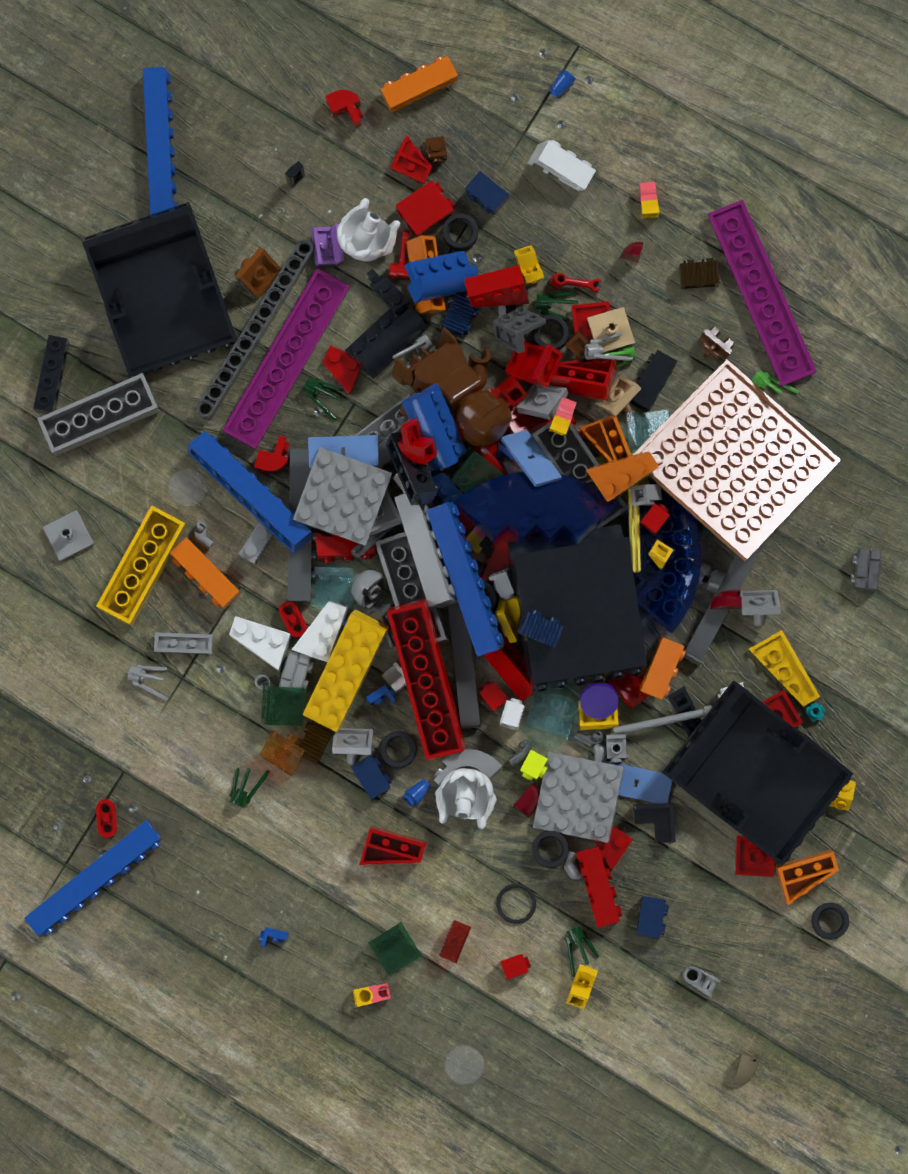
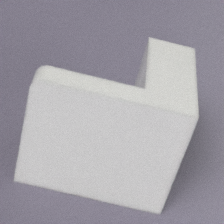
[382,662,406,693]

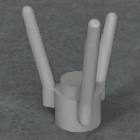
[584,332,633,361]
[392,334,433,360]
[127,664,168,701]

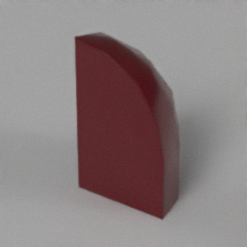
[620,242,644,263]
[710,590,742,609]
[514,783,540,819]

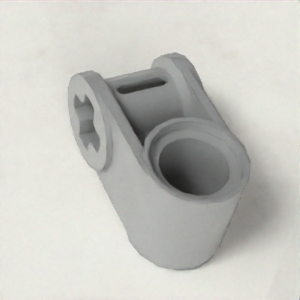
[682,966,721,998]

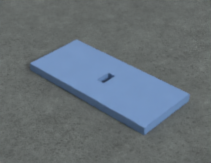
[500,430,562,487]
[308,435,379,469]
[605,761,672,803]

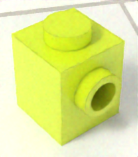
[520,750,548,781]

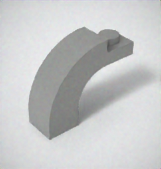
[434,749,502,786]

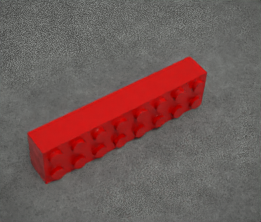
[387,599,466,760]

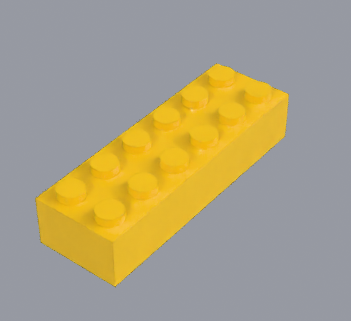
[96,505,187,627]
[303,609,389,732]

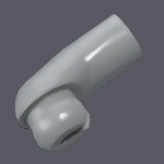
[194,521,214,550]
[592,744,607,763]
[564,851,582,880]

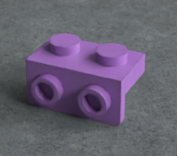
[311,224,345,266]

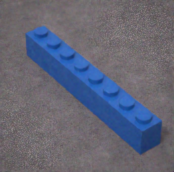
[143,67,177,215]
[188,431,311,554]
[426,502,504,657]
[24,820,162,937]

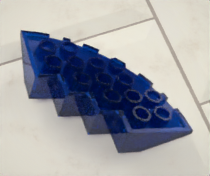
[454,472,618,545]
[623,481,701,634]

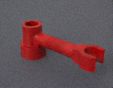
[388,230,410,279]
[549,273,601,292]

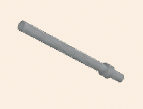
[613,705,712,735]

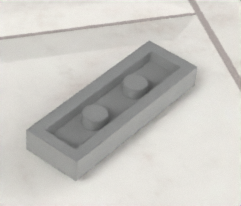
[154,632,213,654]

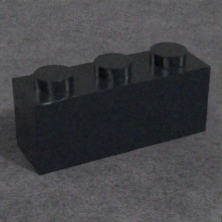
[630,350,677,413]

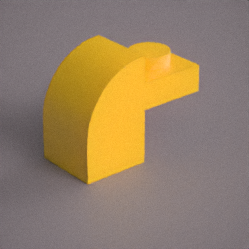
[514,245,544,284]
[566,964,598,1010]

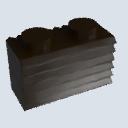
[679,258,720,289]
[295,720,334,765]

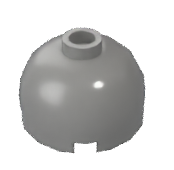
[351,570,389,609]

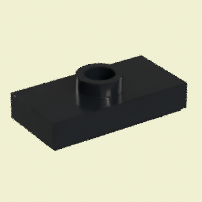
[285,161,305,188]

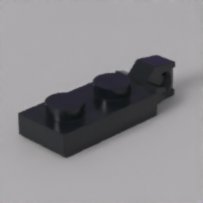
[367,269,410,315]

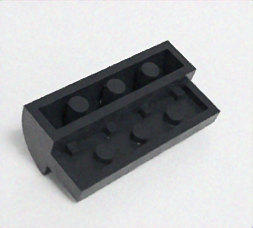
[345,307,428,379]

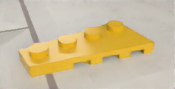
[749,630,820,707]

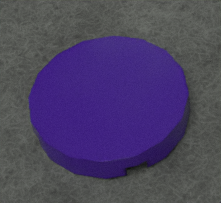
[580,682,618,719]

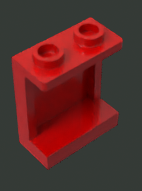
[395,180,455,238]
[505,341,563,388]

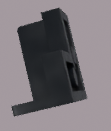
[634,802,676,843]

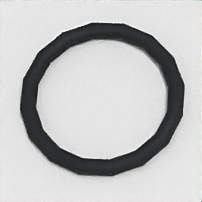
[496,883,536,924]

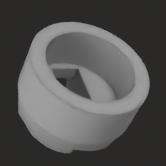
[254,674,270,690]

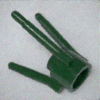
[536,291,579,321]
[303,377,343,421]
[229,768,270,807]
[565,927,599,977]

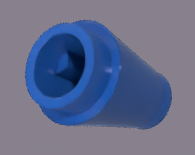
[549,69,576,98]
[402,779,431,807]

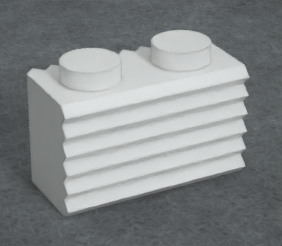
[500,698,525,731]

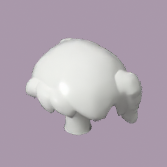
[337,198,400,262]
[435,768,497,829]

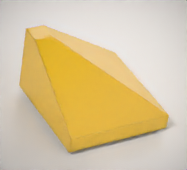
[649,540,673,569]

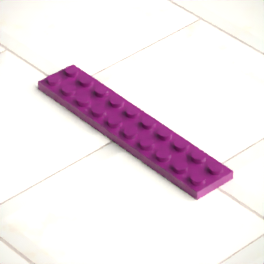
[707,200,817,387]
[222,268,350,450]

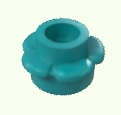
[806,702,825,722]

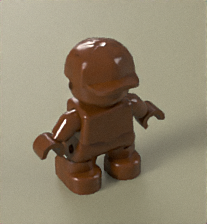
[392,327,512,447]

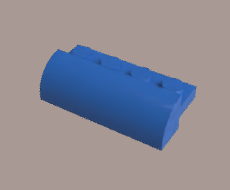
[404,251,478,303]
[402,384,467,470]

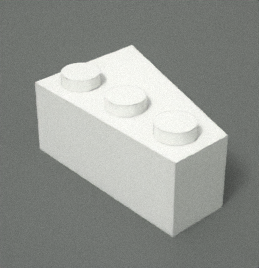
[528,140,596,191]
[292,601,349,662]
[229,616,291,672]

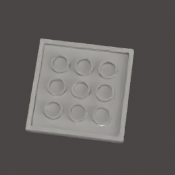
[293,447,392,546]
[533,752,625,843]

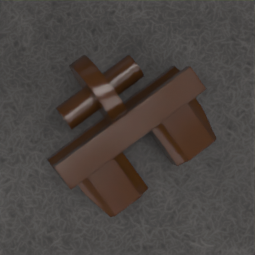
[698,326,735,362]

